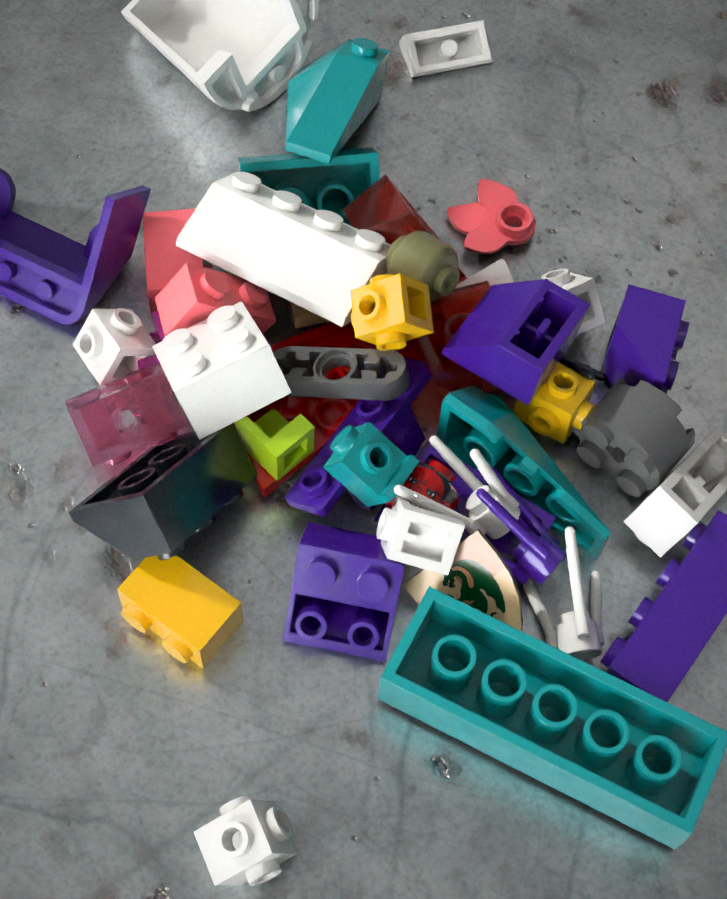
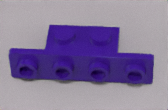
[285,357,434,517]

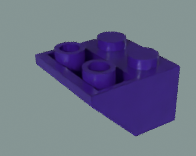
[442,279,590,405]
[600,284,690,394]
[283,522,406,662]

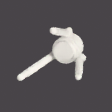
[394,435,520,539]
[523,527,605,661]

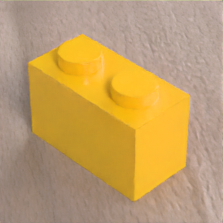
[117,555,243,669]

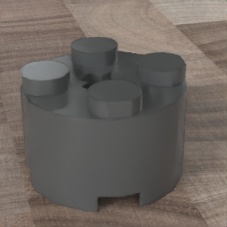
[577,378,695,497]

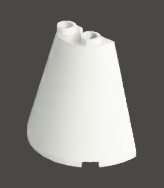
[121,0,319,112]

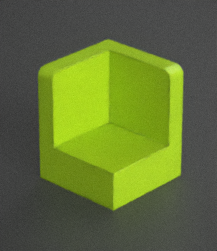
[235,409,315,481]

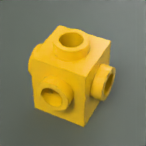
[351,273,434,351]
[514,363,596,444]

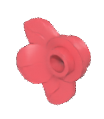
[447,179,536,254]

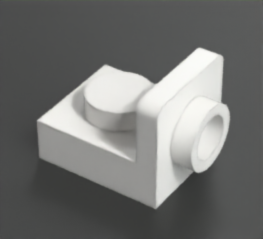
[376,495,465,575]

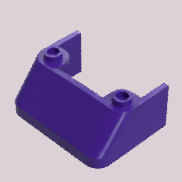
[0,168,151,324]

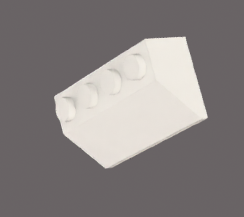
[176,171,391,327]

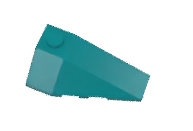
[285,38,390,164]
[436,385,611,560]

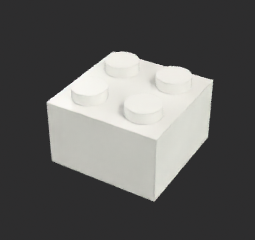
[152,301,292,440]

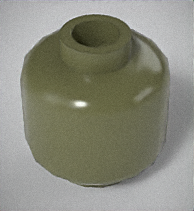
[385,231,460,303]

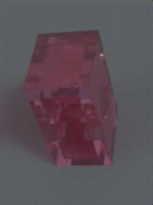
[65,362,187,467]

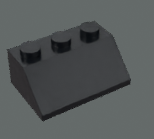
[68,423,258,560]

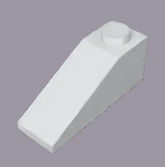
[623,426,727,558]

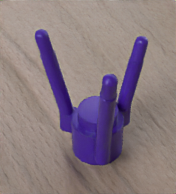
[460,468,567,585]

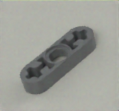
[273,346,410,401]

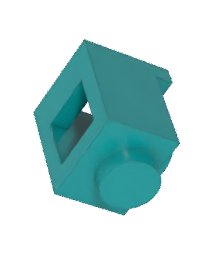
[323,422,419,507]

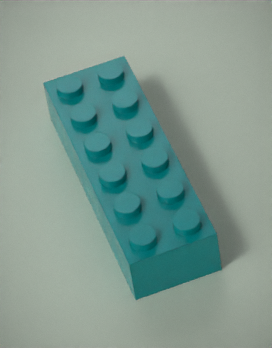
[377,586,727,850]

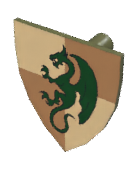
[402,528,523,631]

